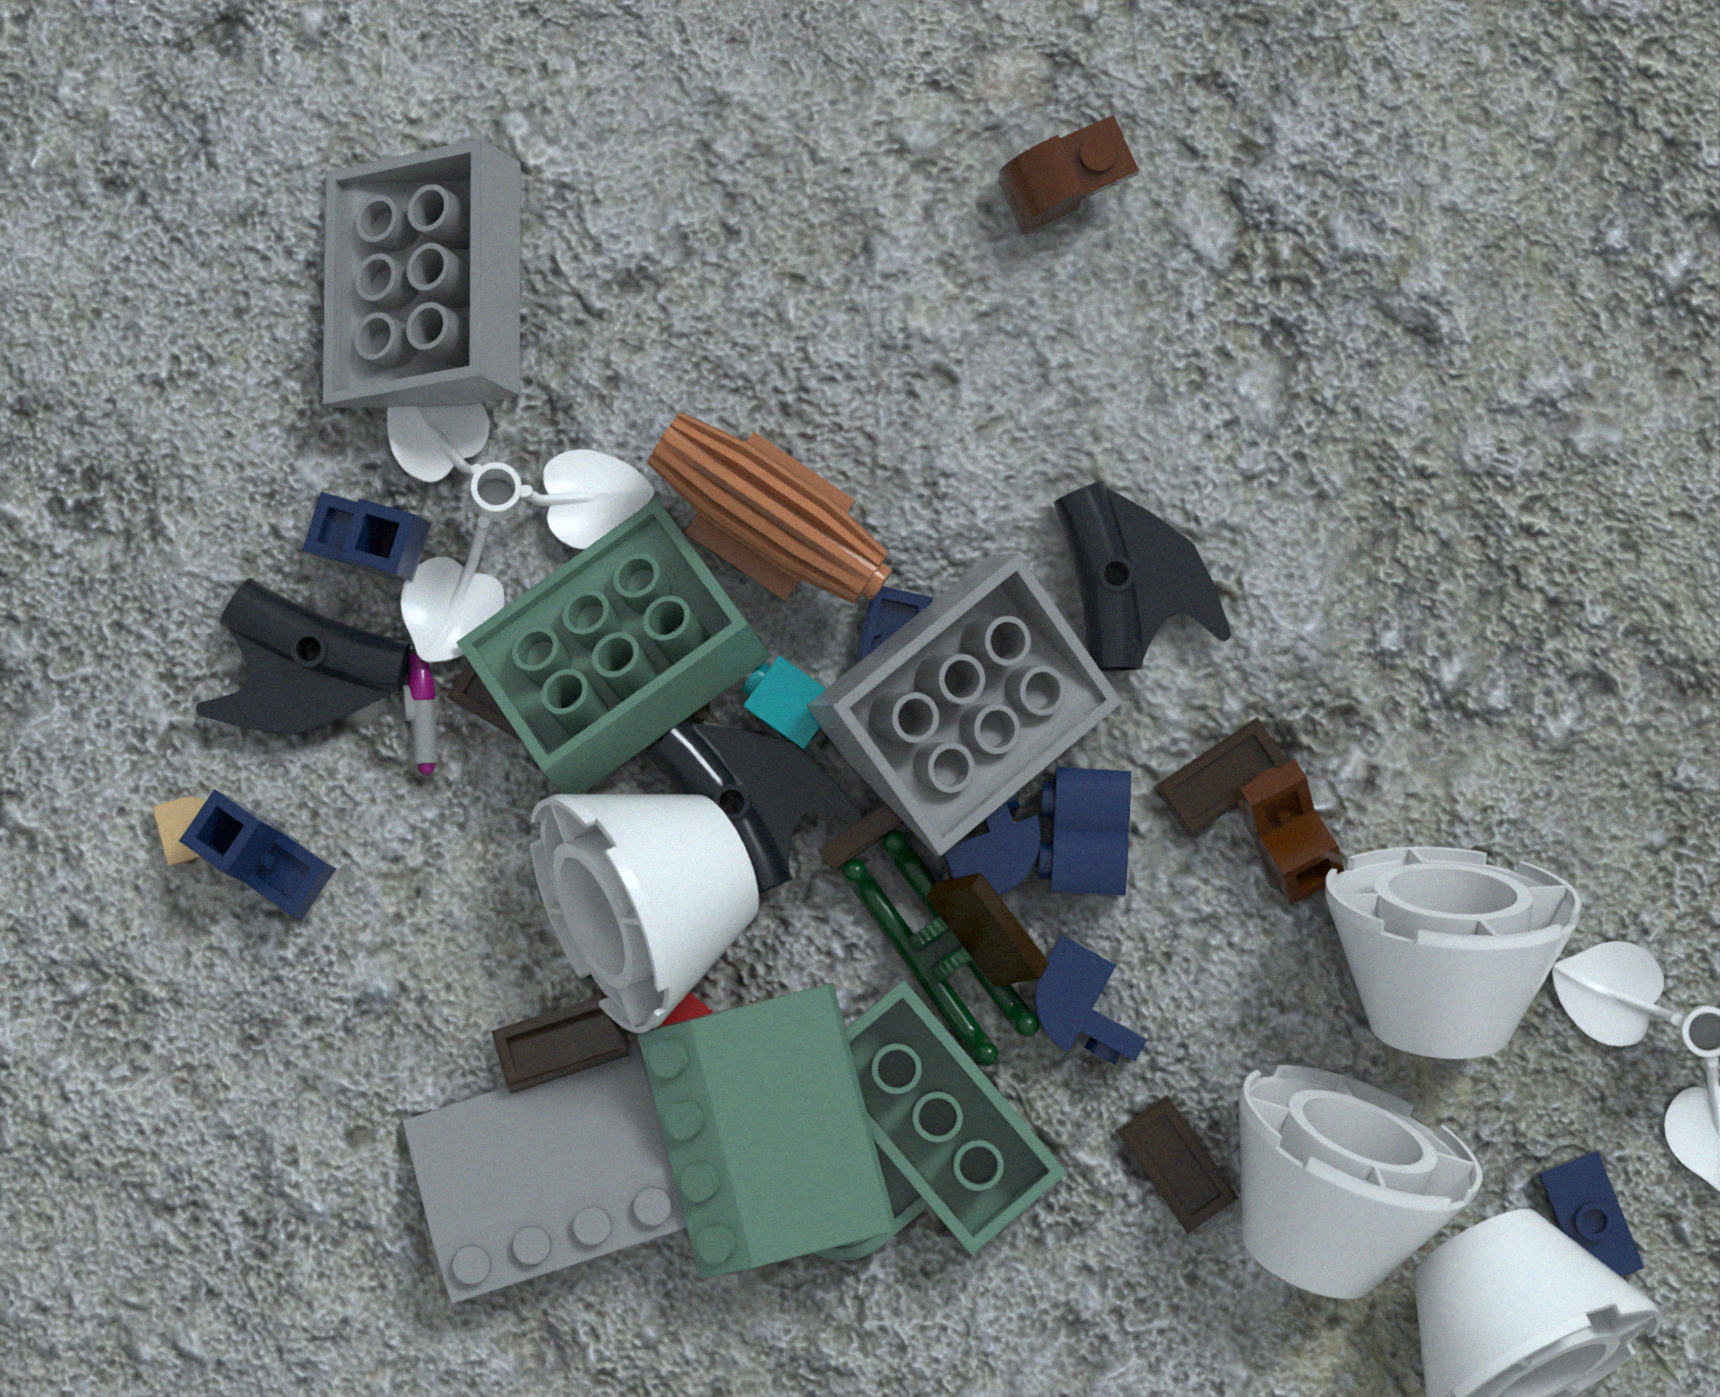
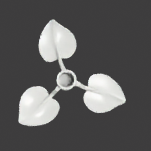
[387,403,654,663]
[1552,941,1720,1192]

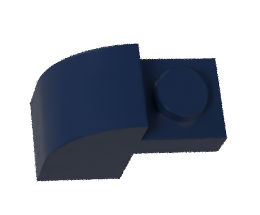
[302,492,431,583]
[179,789,336,920]
[943,793,1041,895]
[1033,935,1147,1065]

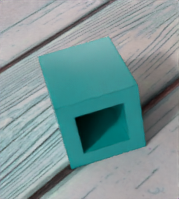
[741,655,826,753]

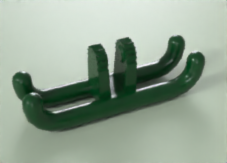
[842,830,1039,1067]

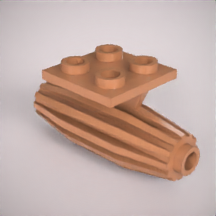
[647,412,892,604]

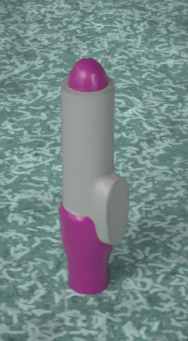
[402,654,439,776]

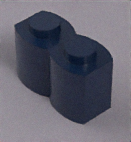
[1038,767,1131,897]

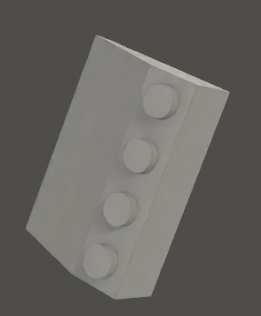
[322,138,521,408]
[806,553,1122,856]
[402,1044,687,1304]

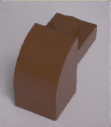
[998,115,1139,234]
[1237,759,1344,905]

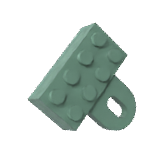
[813,980,1068,1261]

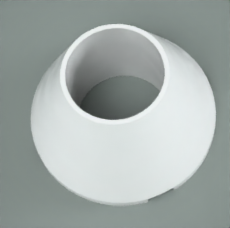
[530,794,759,1033]
[1325,847,1581,1059]
[1239,1065,1483,1299]
[1413,1209,1663,1397]

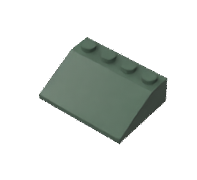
[456,498,772,794]
[637,983,897,1279]

